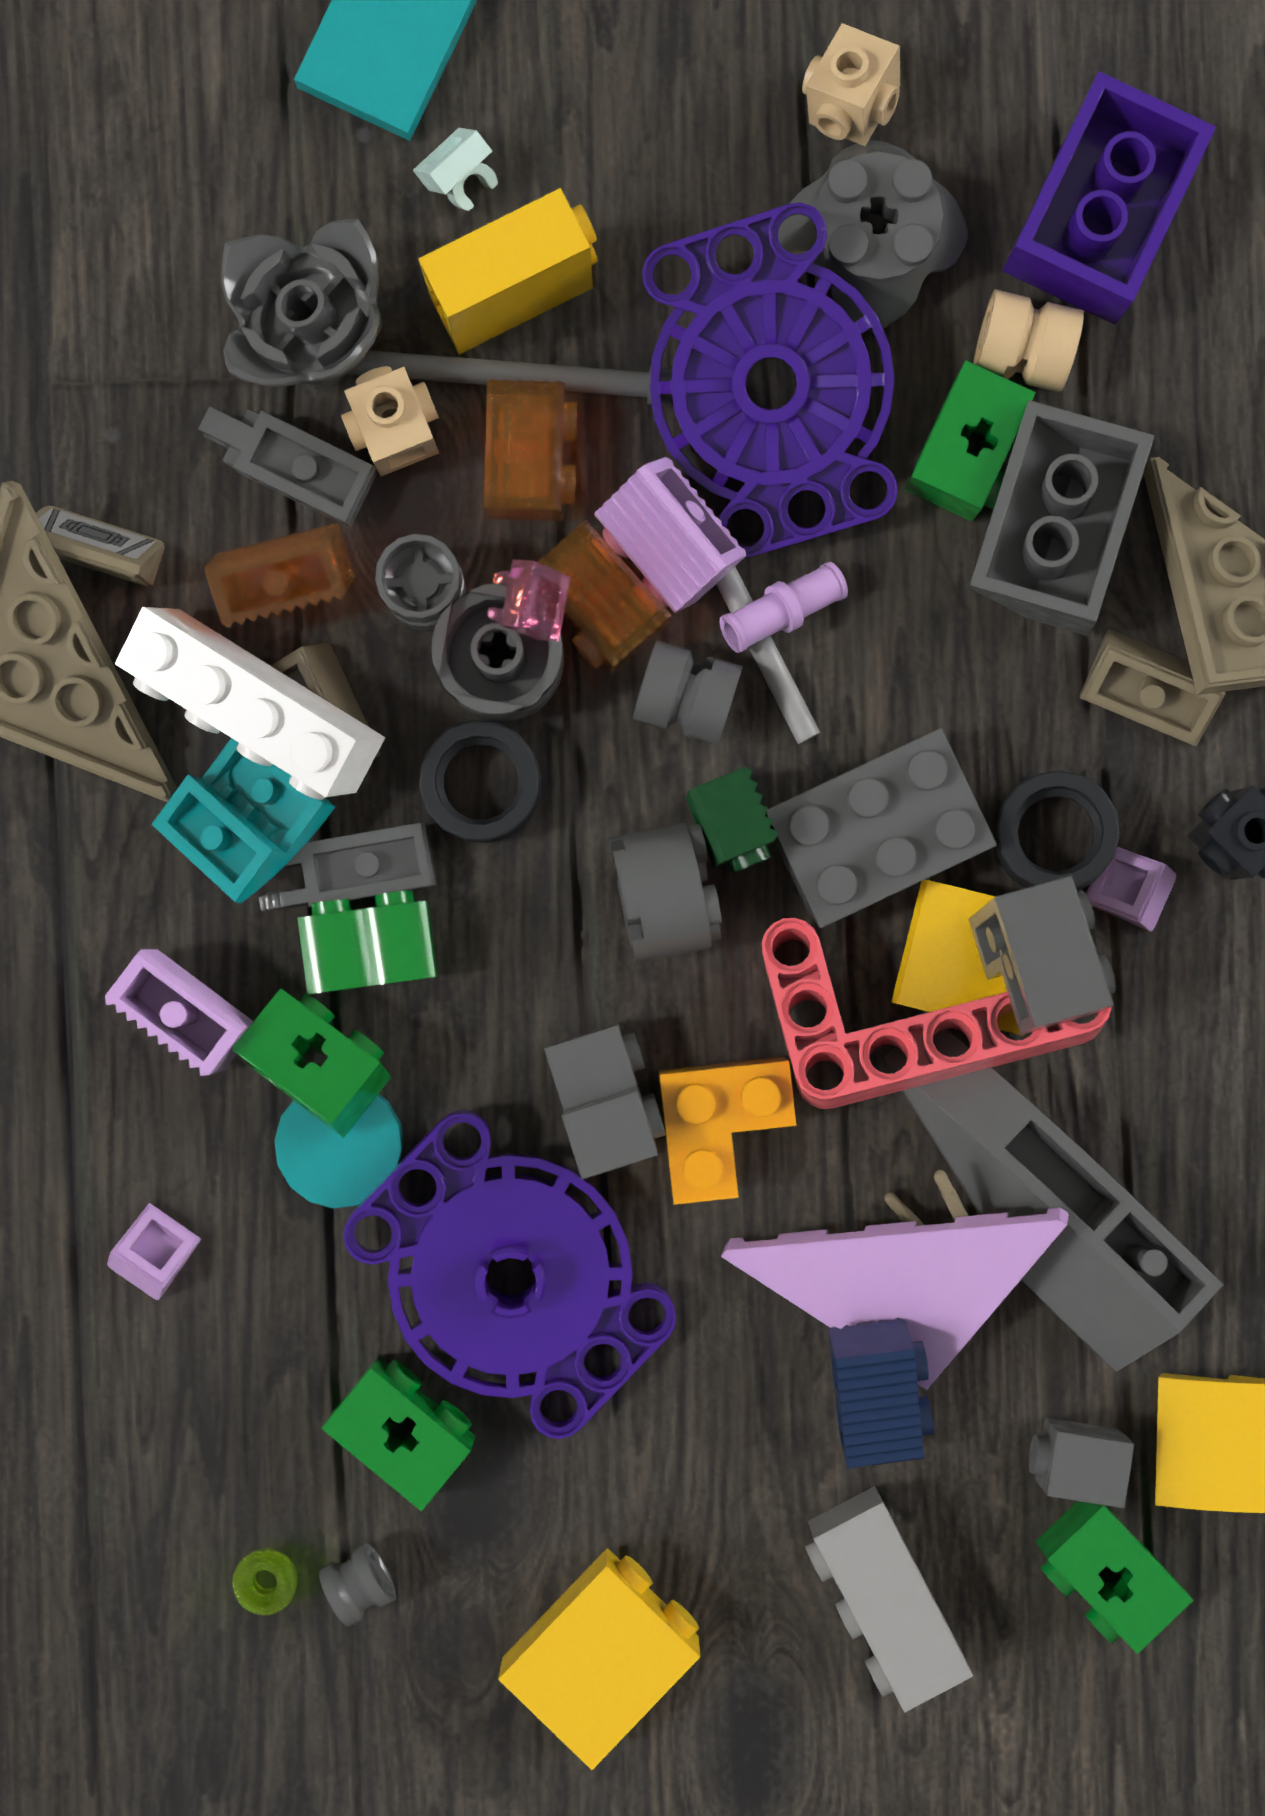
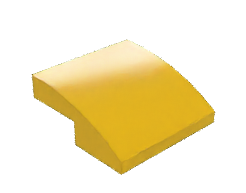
[891,880,1024,1036]
[1155,1373,1265,1513]

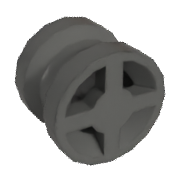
[319,1542,396,1627]

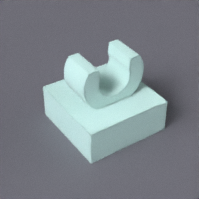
[413,128,498,211]

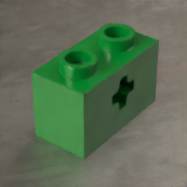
[904,360,1036,522]
[231,988,391,1138]
[321,1356,476,1511]
[1035,1501,1194,1654]

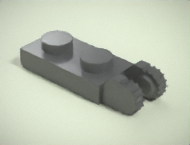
[259,822,437,911]

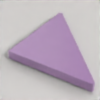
[721,1208,1069,1390]

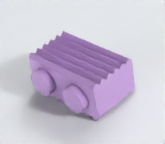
[594,457,746,613]
[105,949,254,1076]

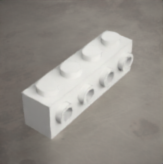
[115,607,385,800]

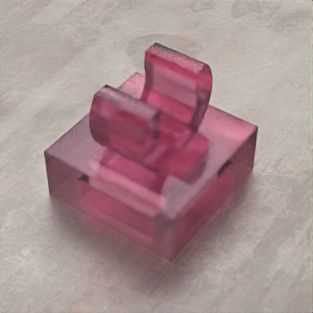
[487,559,570,642]

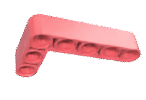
[762,918,1112,1109]

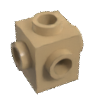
[802,23,900,146]
[341,366,439,477]

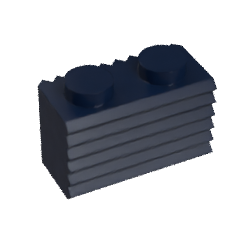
[828,1318,933,1469]

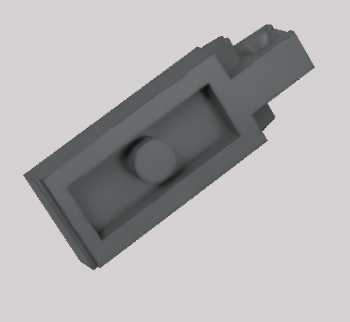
[198,406,378,528]

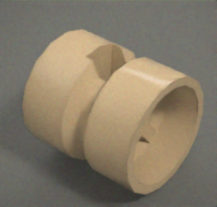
[973,289,1084,393]

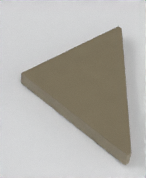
[1143,457,1265,695]
[0,480,178,802]

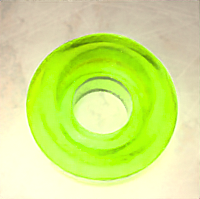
[232,1548,298,1615]

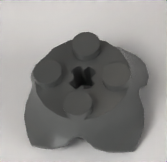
[778,140,969,334]
[221,219,383,391]

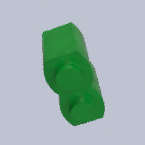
[297,890,438,994]

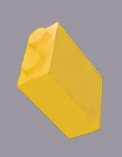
[418,188,598,355]
[498,1548,700,1770]

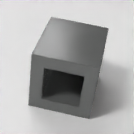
[1029,1417,1134,1508]

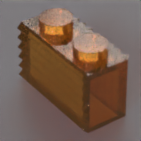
[484,379,578,521]
[529,520,672,673]
[204,523,355,628]

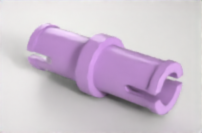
[719,562,848,653]

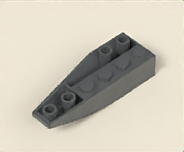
[882,1012,1224,1372]

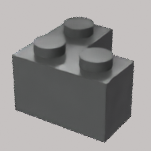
[968,876,1115,1035]
[544,1023,666,1179]

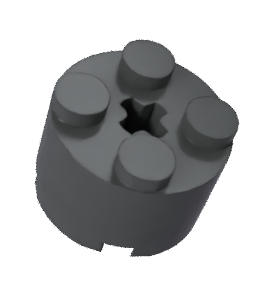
[431,583,565,722]
[609,822,722,964]

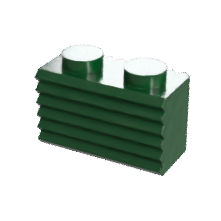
[686,767,778,874]

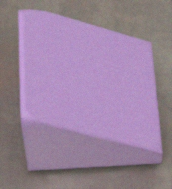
[1086,847,1177,931]
[107,1203,201,1300]

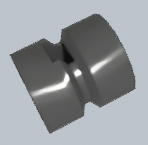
[375,534,467,632]
[633,640,743,746]

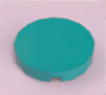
[274,1094,403,1209]

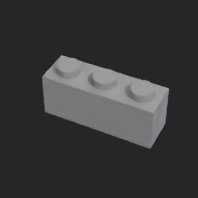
[805,1486,973,1713]

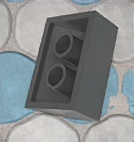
[969,400,1155,636]

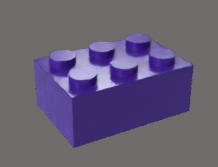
[1002,71,1216,325]

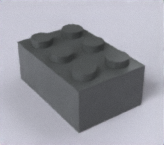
[765,728,997,929]

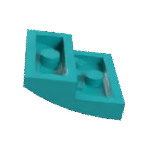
[151,738,335,903]

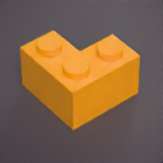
[659,1057,796,1205]

